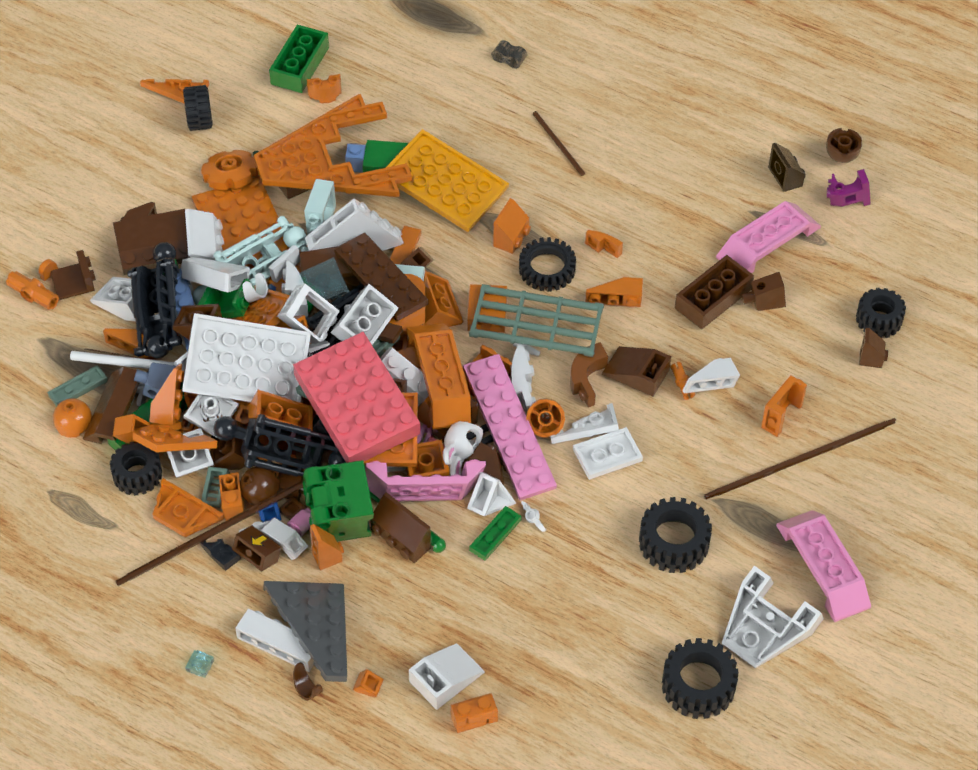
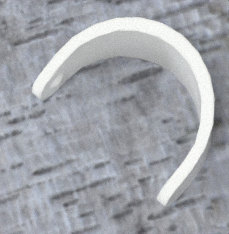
[242,273,268,303]

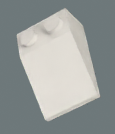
[90,277,136,321]

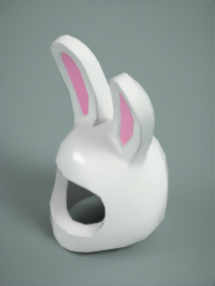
[442,421,483,475]

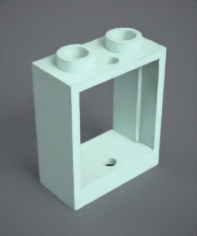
[304,179,336,235]

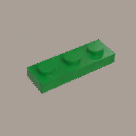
[469,506,522,561]

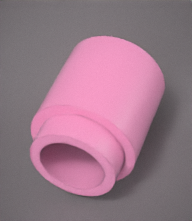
[287,508,311,537]

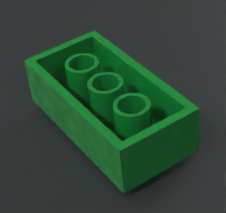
[269,24,329,93]

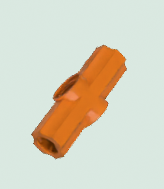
[6,271,59,310]

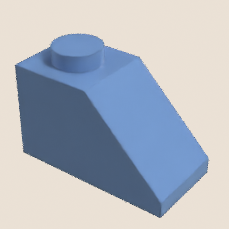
[345,143,366,173]

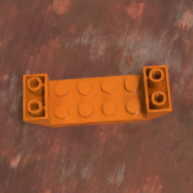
[406,323,471,429]

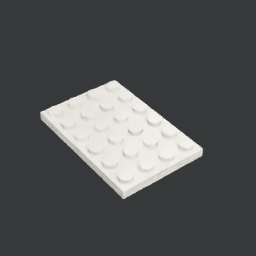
[182,313,311,402]

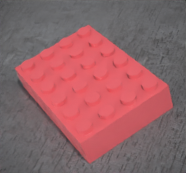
[293,332,420,463]

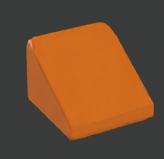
[353,669,384,698]

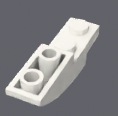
[282,261,308,317]
[511,344,536,415]

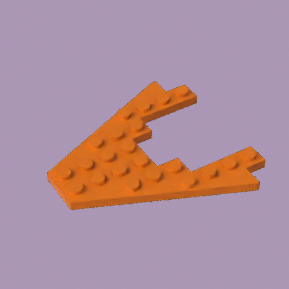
[254,94,412,197]

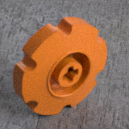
[201,150,259,190]

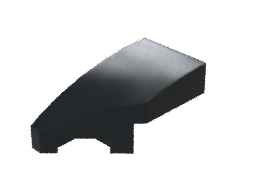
[200,539,241,571]

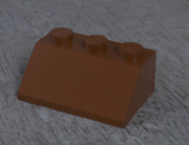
[370,492,431,563]

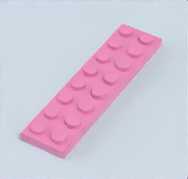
[463,354,557,501]

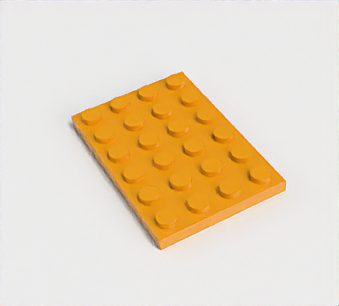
[386,129,509,232]

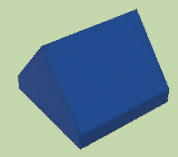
[258,502,282,523]

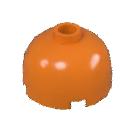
[53,398,92,438]
[526,398,565,438]

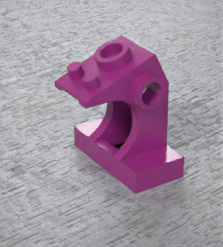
[827,169,871,207]

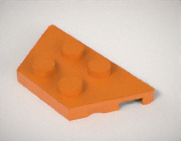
[153,478,225,538]

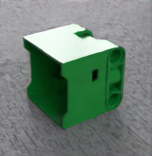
[302,460,374,542]

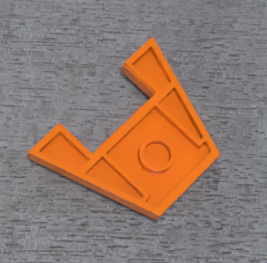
[132,421,217,452]

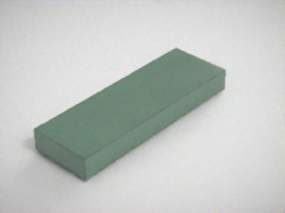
[47,365,108,407]

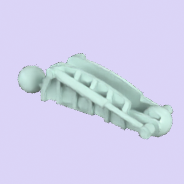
[192,216,309,305]

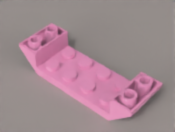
[716,201,821,273]
[365,459,486,501]
[776,510,871,622]

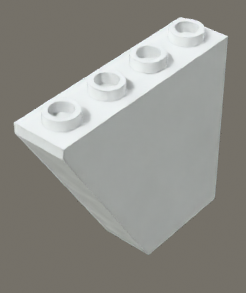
[305,198,403,251]

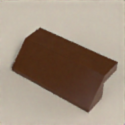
[83,367,140,444]

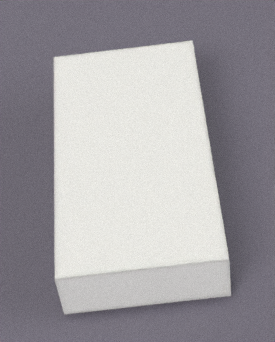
[268,245,300,283]

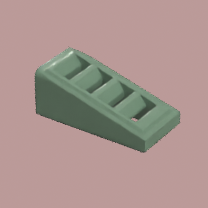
[201,467,230,508]

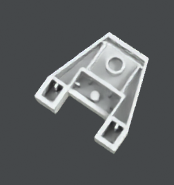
[722,566,824,668]

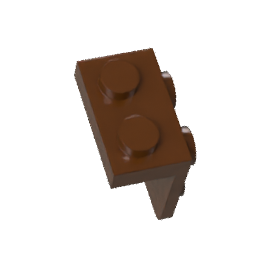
[51,250,96,300]

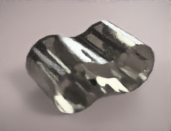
[491,40,528,69]

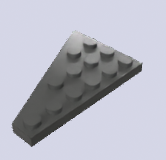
[263,581,347,682]

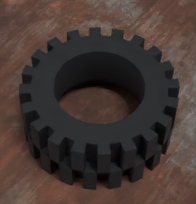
[639,497,712,573]
[662,638,739,719]

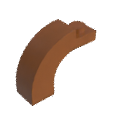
[570,342,608,407]

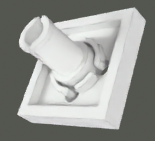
[184,394,239,437]

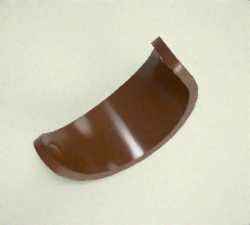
[293,662,323,701]

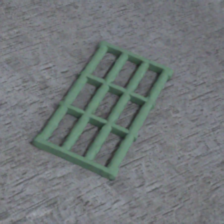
[469,284,604,357]

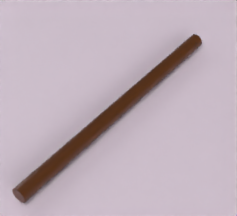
[533,111,585,176]

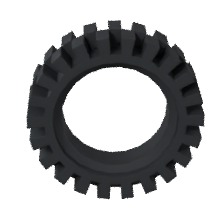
[519,237,576,292]

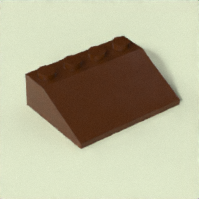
[113,209,190,275]

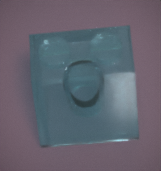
[300,257,350,307]

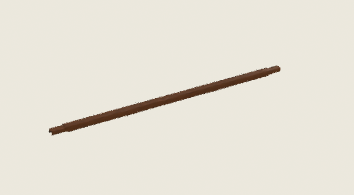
[704,418,896,500]
[116,480,303,586]

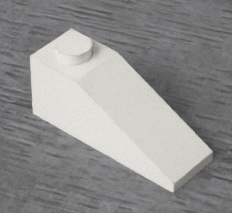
[682,358,740,393]

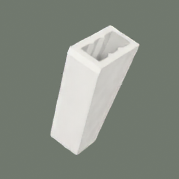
[181,257,250,292]

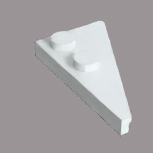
[551,403,619,444]

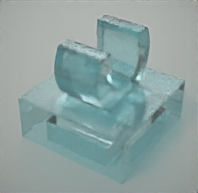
[185,650,214,678]

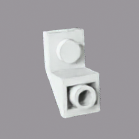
[260,518,308,560]

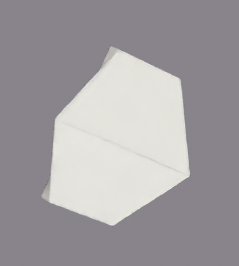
[467,472,516,516]

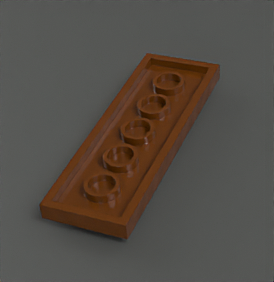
[334,233,429,321]

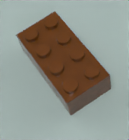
[675,255,754,330]

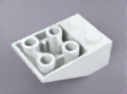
[409,643,485,710]

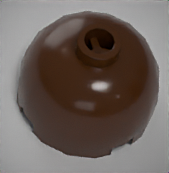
[826,128,862,163]
[240,467,280,506]

